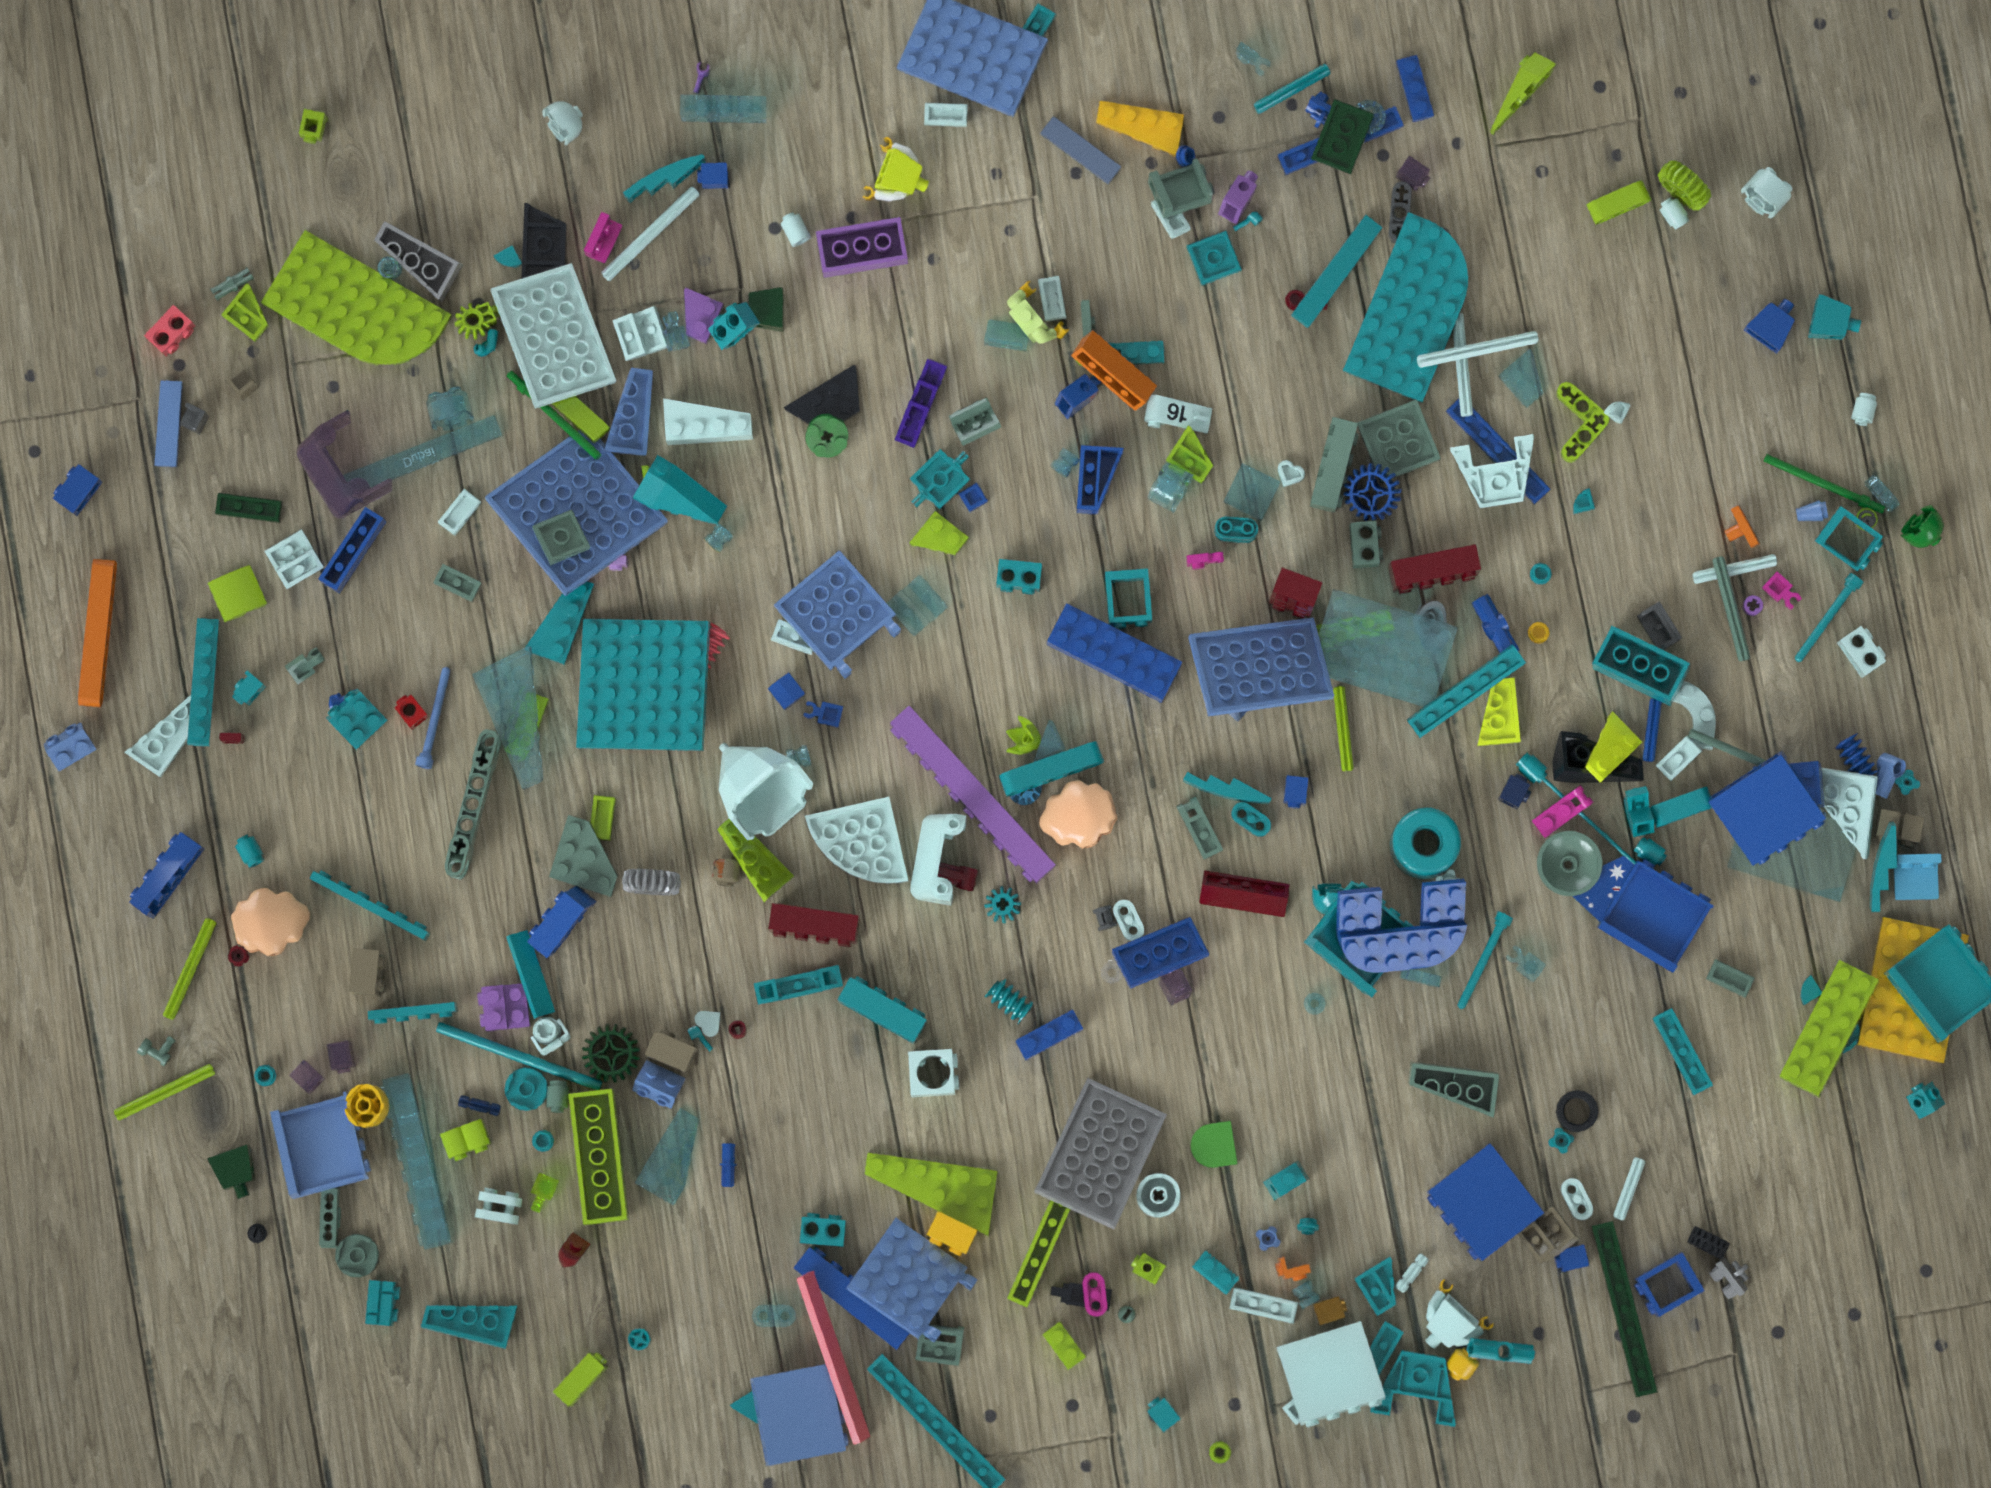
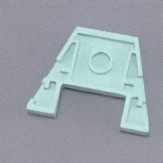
[1450,434,1534,508]

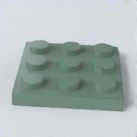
[1357,400,1441,483]

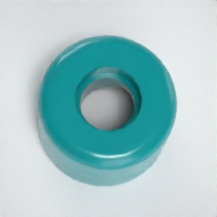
[1390,807,1461,879]

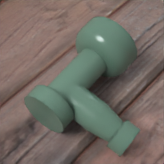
[137,1036,176,1067]

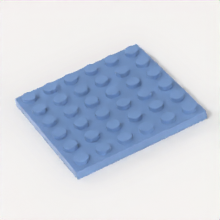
[485,430,668,596]

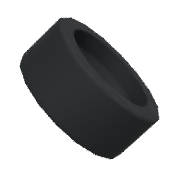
[1556,1090,1599,1132]

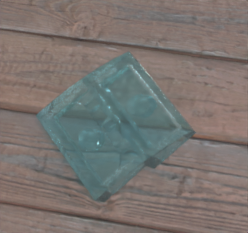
[887,575,948,636]

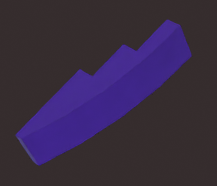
[895,358,948,448]

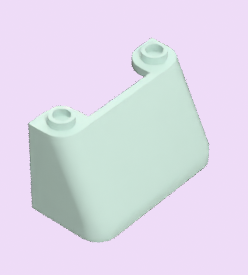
[910,814,967,906]

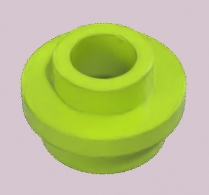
[1209,1441,1231,1464]

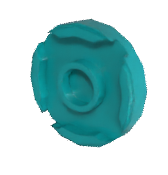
[504,1067,548,1111]

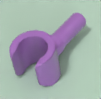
[693,62,710,93]

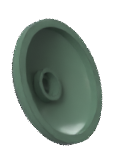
[1537,831,1602,896]

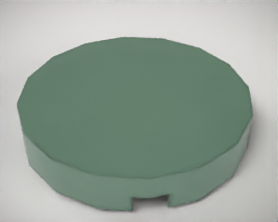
[335,1234,379,1278]

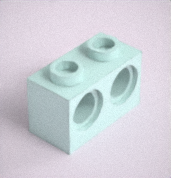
[1837,626,1886,678]

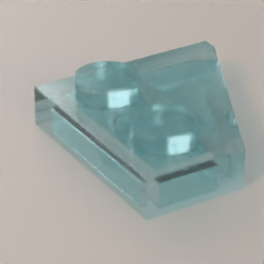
[1498,349,1543,409]

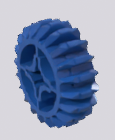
[1343,463,1402,521]

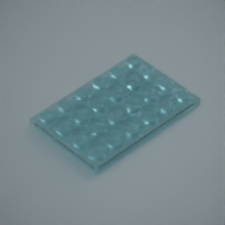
[1319,589,1458,707]

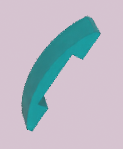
[753,965,843,1005]

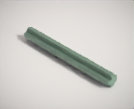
[1712,556,1750,661]

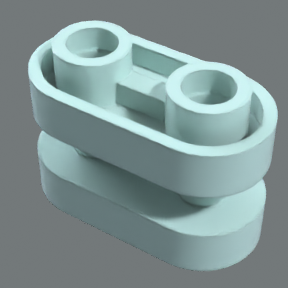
[475,1188,522,1225]

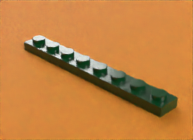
[1591,1221,1658,1398]

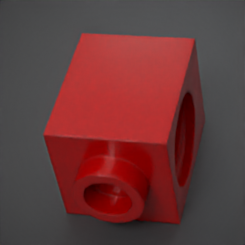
[394,695,429,730]

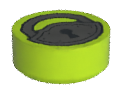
[1856,508,1878,531]

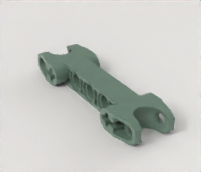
[445,729,501,880]

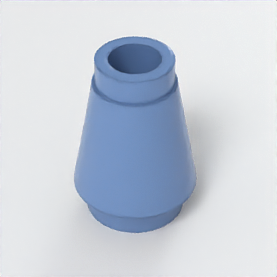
[1796,500,1828,521]

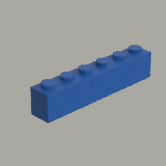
[793,1247,910,1350]

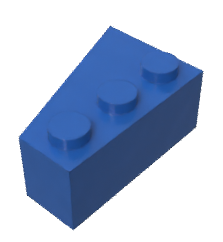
[1077,445,1124,515]
[527,886,597,958]

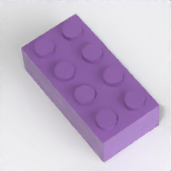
[816,217,908,278]

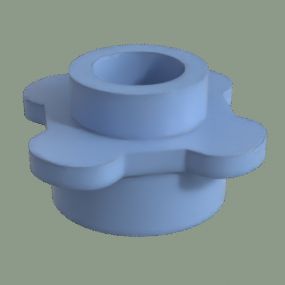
[1256,1226,1280,1251]

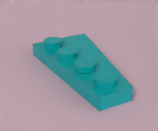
[524,581,594,665]
[421,1305,518,1349]

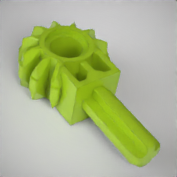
[454,302,500,340]

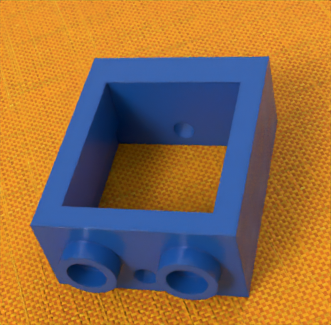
[1634,1252,1705,1317]

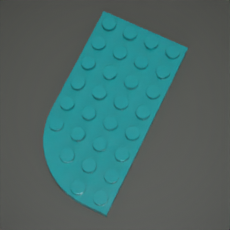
[1343,212,1468,403]

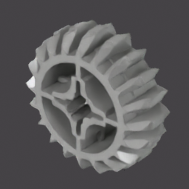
[622,869,681,896]

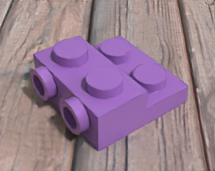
[478,983,530,1032]

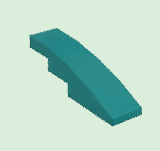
[623,154,706,203]
[1182,772,1272,804]
[1869,821,1897,912]

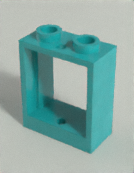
[1815,506,1884,571]
[1105,569,1152,629]

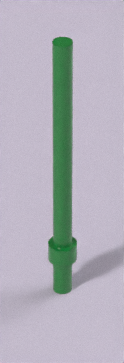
[506,370,602,460]
[1763,454,1885,514]

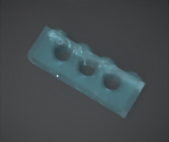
[680,95,767,123]

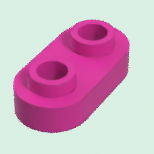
[1082,1273,1107,1317]

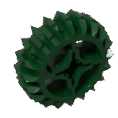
[582,1024,641,1083]

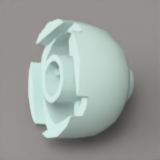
[542,101,583,145]

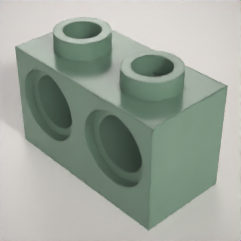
[1349,521,1383,568]

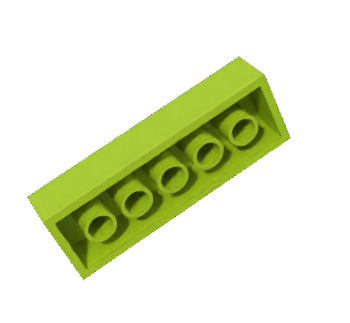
[1779,960,1879,1098]
[569,1089,629,1225]

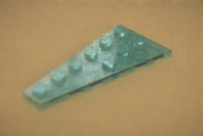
[472,646,543,790]

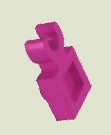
[1186,552,1224,570]
[1762,572,1802,610]

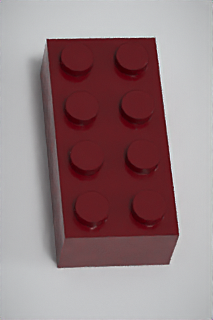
[1388,544,1481,595]
[1269,567,1323,619]
[768,903,860,947]

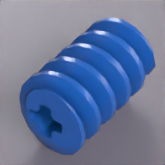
[1835,733,1879,775]

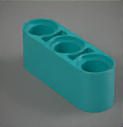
[1650,786,1712,828]

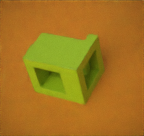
[299,109,328,144]
[1131,1253,1166,1285]

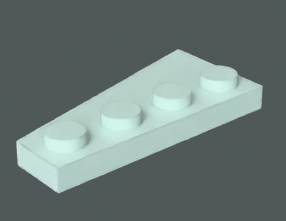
[124,695,191,778]

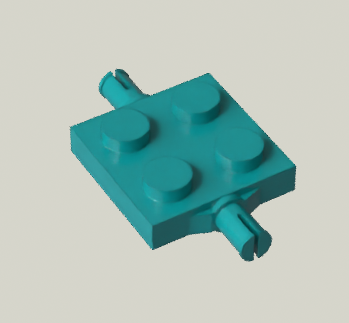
[910,449,970,510]

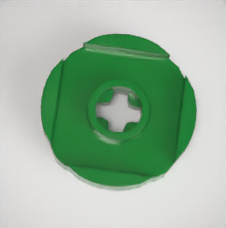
[805,414,848,458]

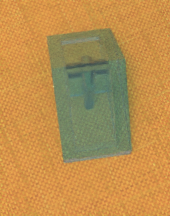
[1034,720,1066,762]

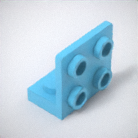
[1894,854,1941,900]

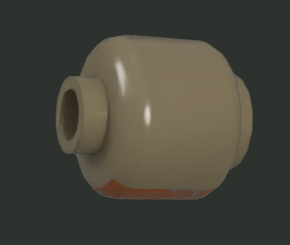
[712,854,741,887]

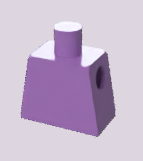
[1218,171,1258,225]

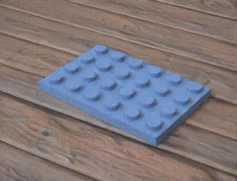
[896,0,1048,117]
[1188,617,1334,717]

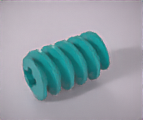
[984,979,1034,1025]

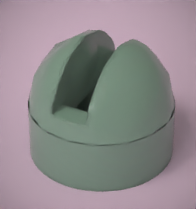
[1118,1306,1136,1323]

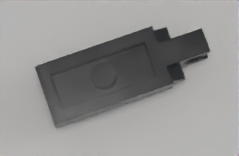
[1050,1282,1112,1311]

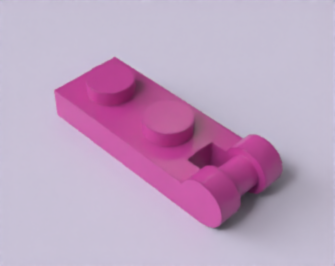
[1532,785,1593,838]

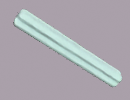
[1692,554,1777,584]

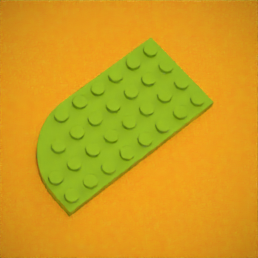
[261,230,452,365]

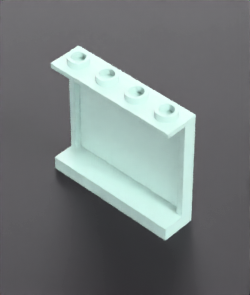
[1277,1321,1385,1427]

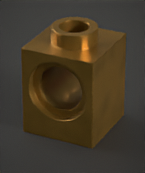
[1312,1296,1348,1325]

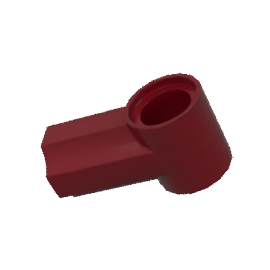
[937,862,979,892]

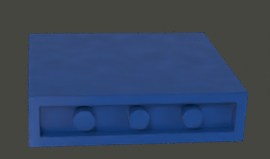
[1708,751,1826,865]
[1597,859,1714,973]
[1427,1143,1544,1262]

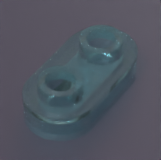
[752,1305,796,1327]

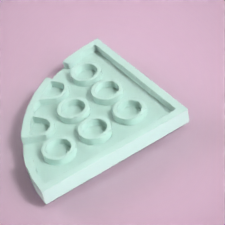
[805,797,909,884]

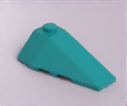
[633,455,727,525]

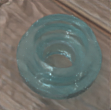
[1304,993,1325,1015]

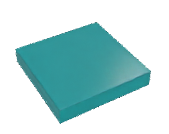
[1186,231,1242,286]

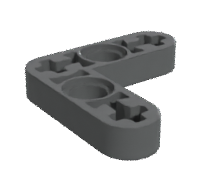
[1388,181,1451,244]

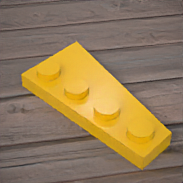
[1096,101,1184,157]

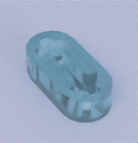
[1864,474,1900,512]
[1399,969,1442,988]

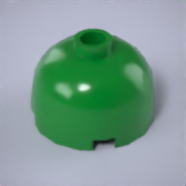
[1901,505,1944,548]

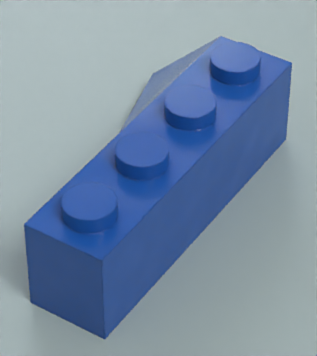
[129,832,205,919]

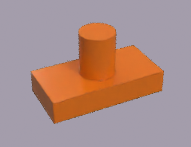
[1724,505,1760,548]

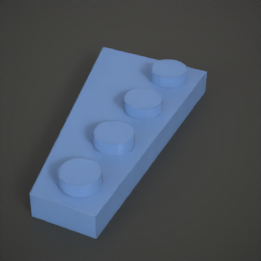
[603,368,653,456]

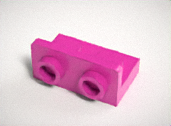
[584,212,622,264]

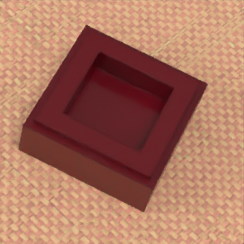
[219,733,244,744]

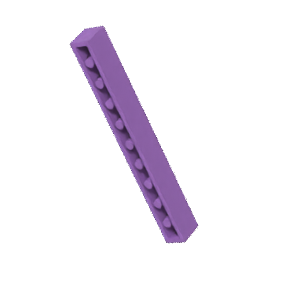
[890,706,1056,884]

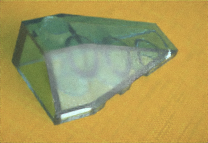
[635,1108,699,1205]

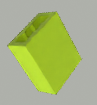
[553,1352,608,1407]

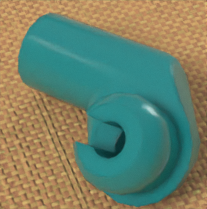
[473,329,499,357]

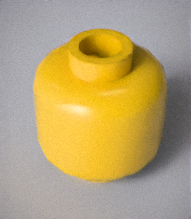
[1446,1347,1479,1381]

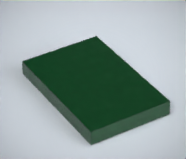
[1311,99,1375,175]

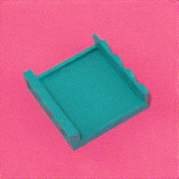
[1304,881,1413,998]
[1884,924,1991,1042]

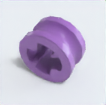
[1742,595,1763,616]

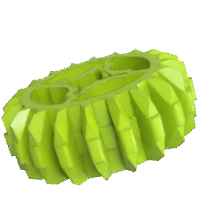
[1658,160,1711,211]

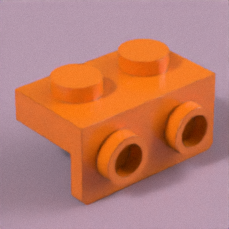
[1275,1257,1311,1282]

